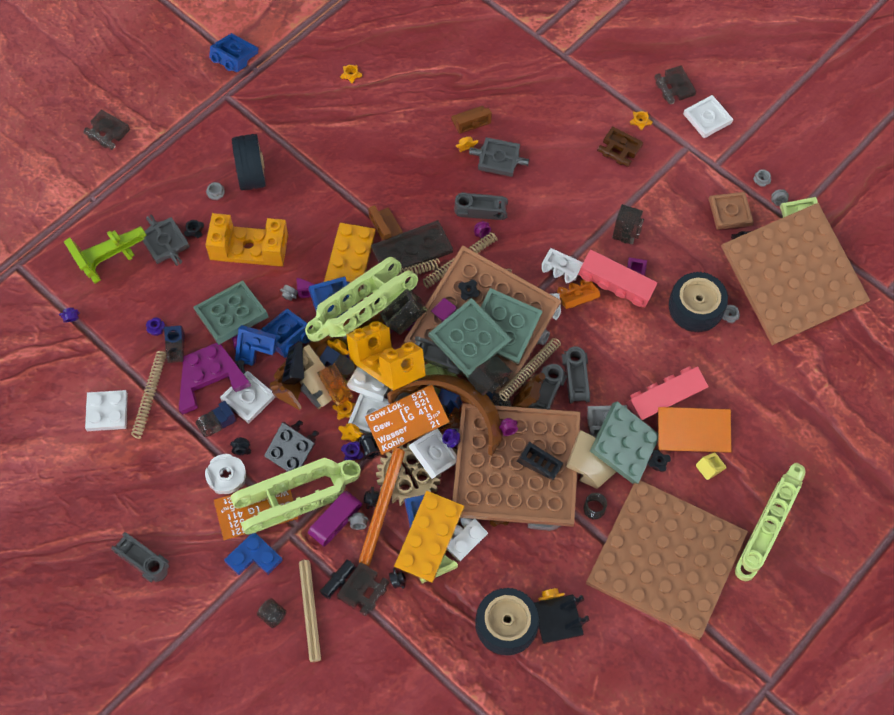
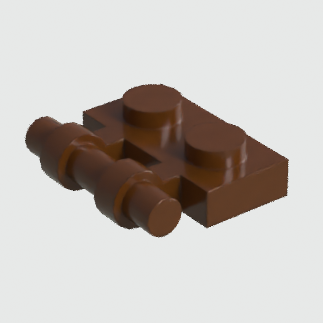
[597,126,643,167]
[511,373,545,408]

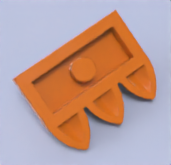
[557,279,600,309]

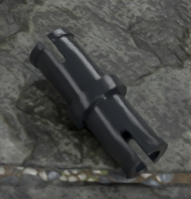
[319,559,356,599]

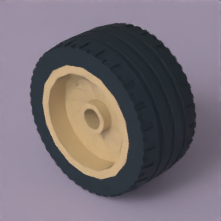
[232,134,266,190]
[669,272,728,332]
[475,588,539,656]

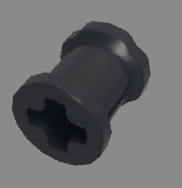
[358,433,381,459]

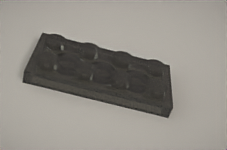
[371,220,453,272]

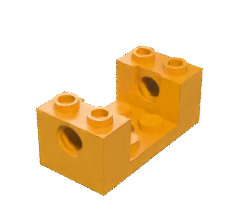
[206,213,288,267]
[346,321,426,391]

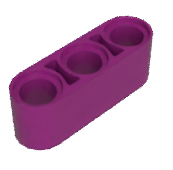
[308,490,362,547]

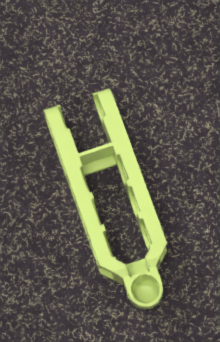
[305,257,418,342]
[230,458,361,534]
[735,462,806,581]

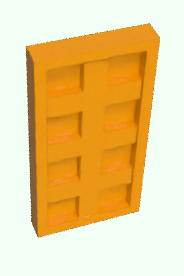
[324,223,376,291]
[394,490,464,583]

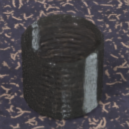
[583,493,607,519]
[257,598,287,628]

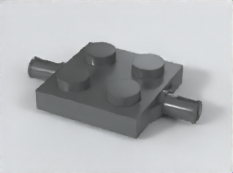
[469,137,529,177]
[142,215,190,266]

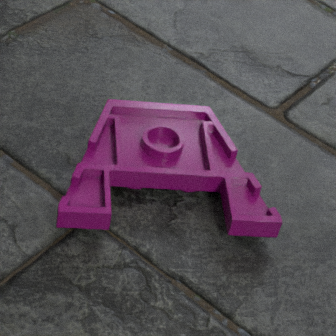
[179,343,252,415]

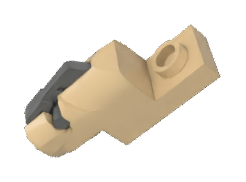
[300,344,335,409]

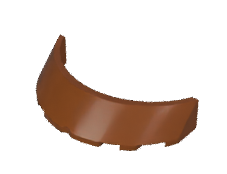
[270,320,358,410]
[387,374,502,456]

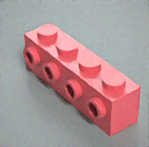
[578,249,658,308]
[626,366,709,420]

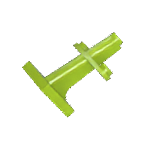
[64,226,147,284]

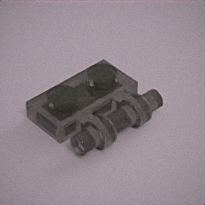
[654,65,696,104]
[83,109,130,150]
[337,562,390,616]

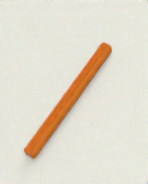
[359,448,405,566]

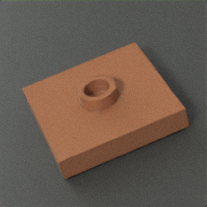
[709,192,754,230]

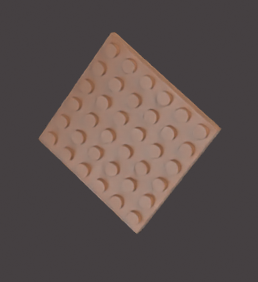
[721,203,870,346]
[404,246,561,399]
[452,403,580,527]
[586,480,748,640]

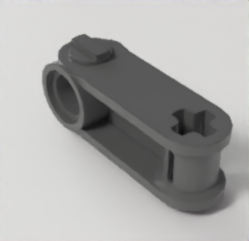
[454,192,508,220]
[415,337,462,375]
[562,346,590,404]
[528,364,567,410]
[111,532,169,583]

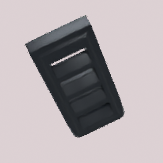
[282,341,304,385]
[517,442,563,480]

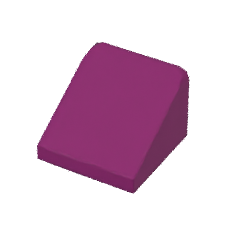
[627,257,647,276]
[297,278,315,298]
[431,298,458,322]

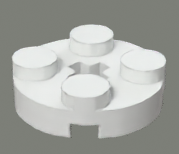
[205,454,246,494]

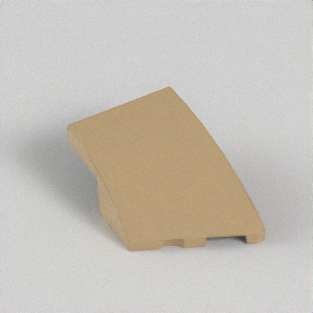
[566,430,616,489]

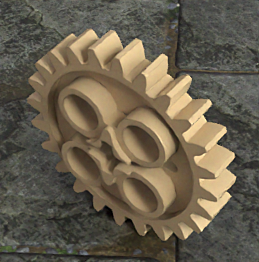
[376,443,441,506]

